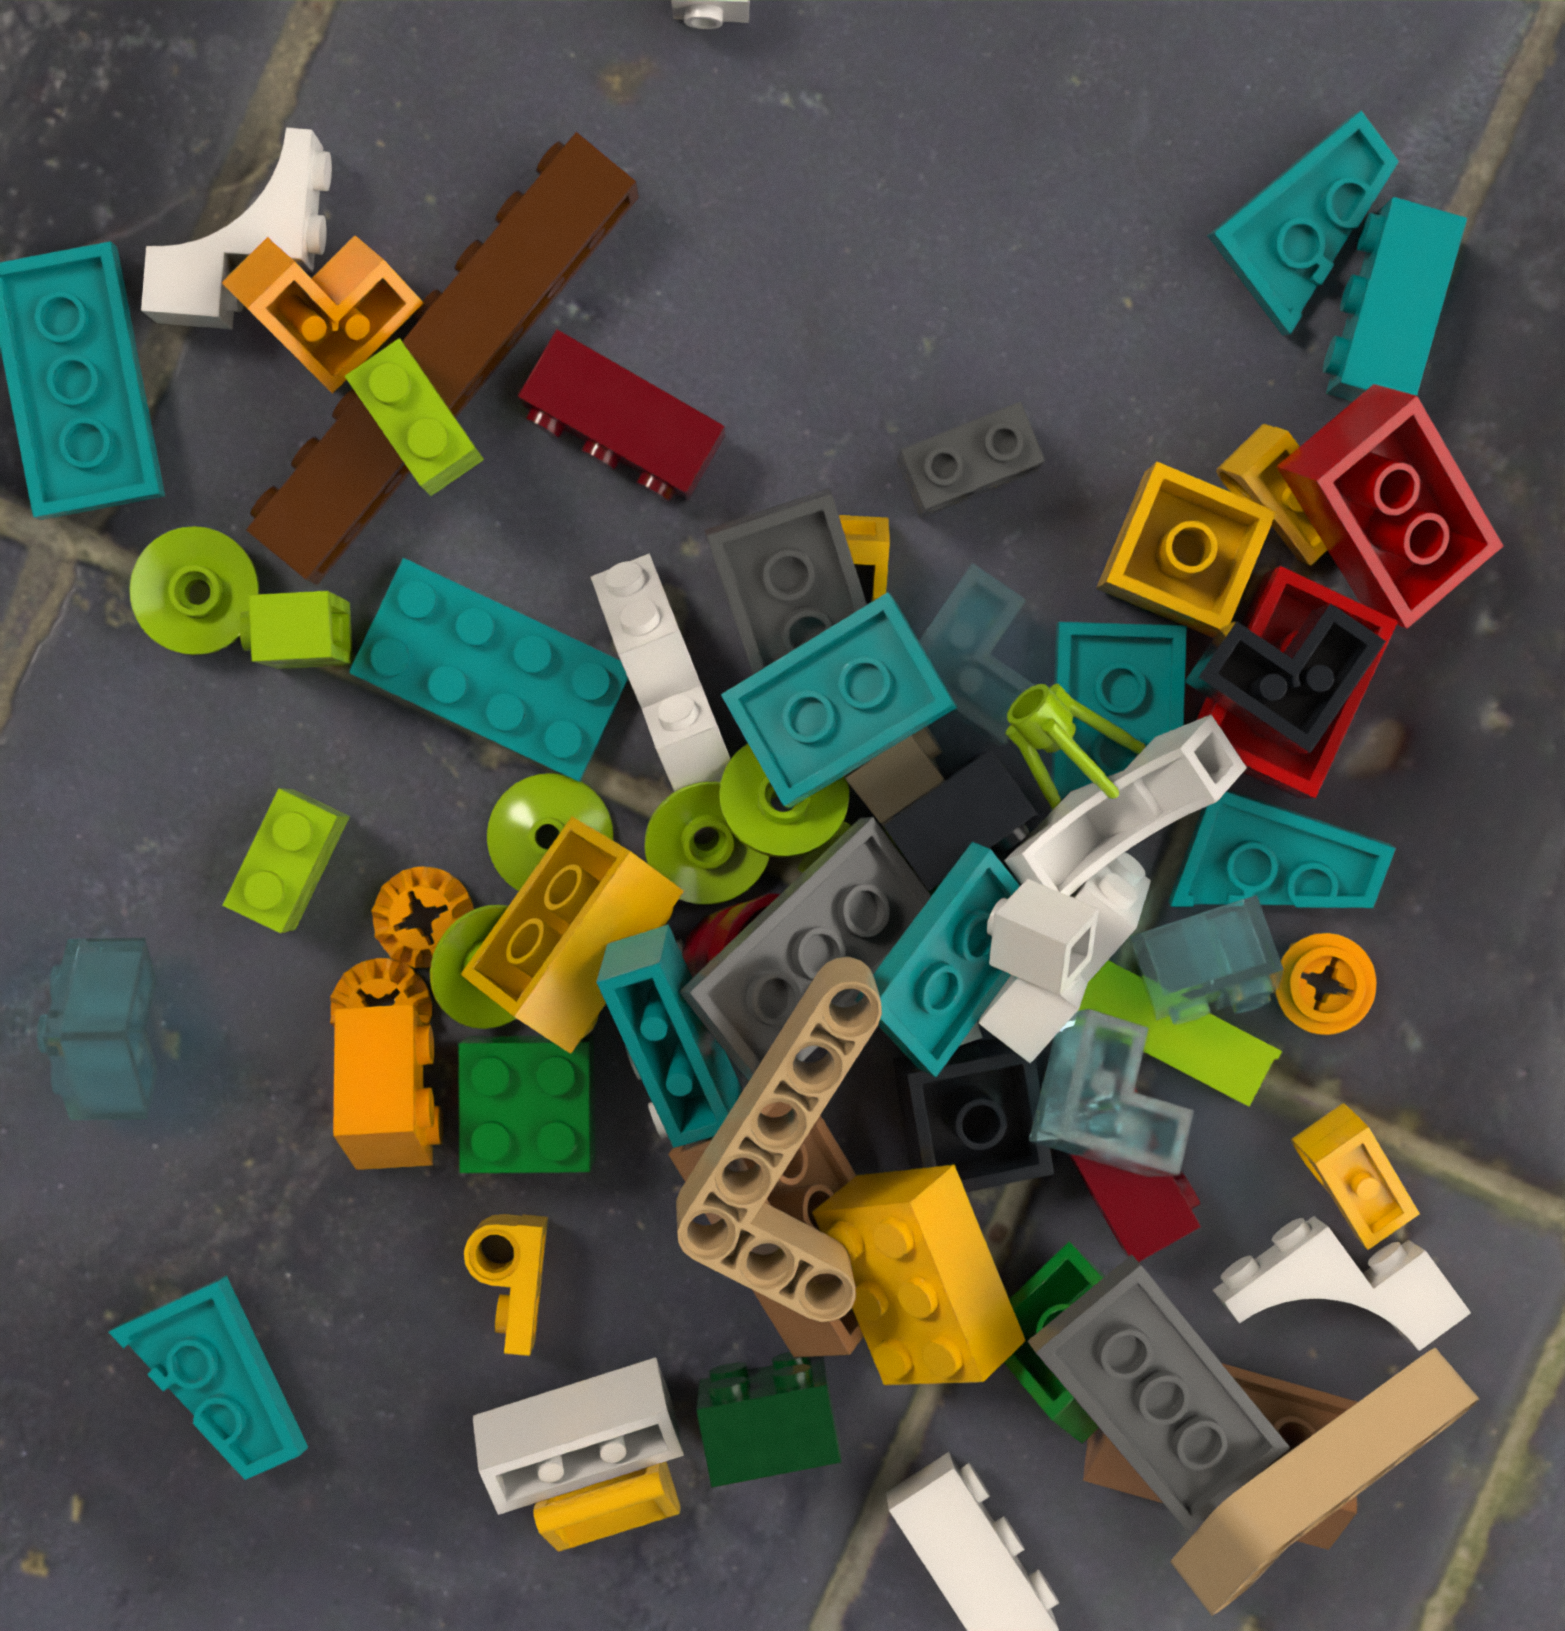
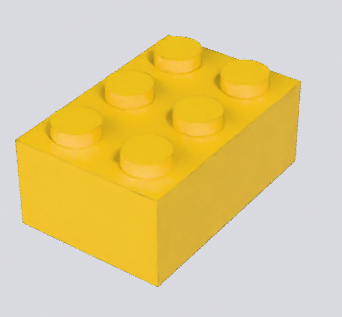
[460,816,684,1054]
[812,1165,1026,1385]

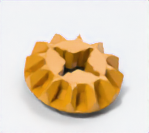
[371,866,474,968]
[1273,933,1377,1035]
[330,958,432,1028]

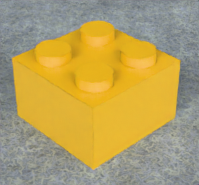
[1096,461,1277,638]

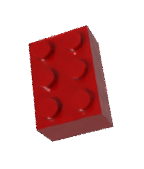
[1276,384,1503,629]
[1196,566,1398,799]

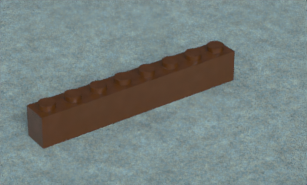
[246,132,639,585]

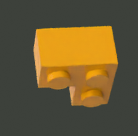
[221,236,423,394]
[333,1004,444,1170]

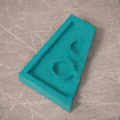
[1207,110,1399,336]
[1168,790,1396,908]
[108,1275,308,1480]

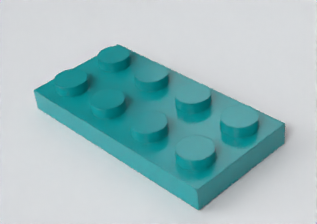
[0,241,166,520]
[349,558,629,782]

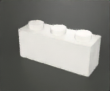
[473,1357,684,1515]
[886,1452,1059,1631]

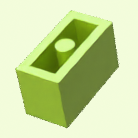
[345,338,484,496]
[239,591,353,669]
[222,788,350,934]

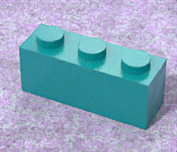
[1323,197,1467,401]
[596,925,742,1148]

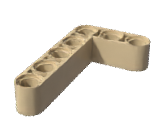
[676,957,882,1322]
[1170,1348,1479,1616]

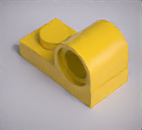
[1216,424,1327,566]
[1290,1103,1420,1250]
[464,1214,548,1356]

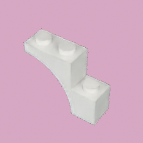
[141,128,332,330]
[591,553,731,792]
[1004,715,1246,896]
[978,852,1151,1063]
[1213,1216,1471,1351]

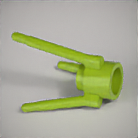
[1005,683,1146,810]

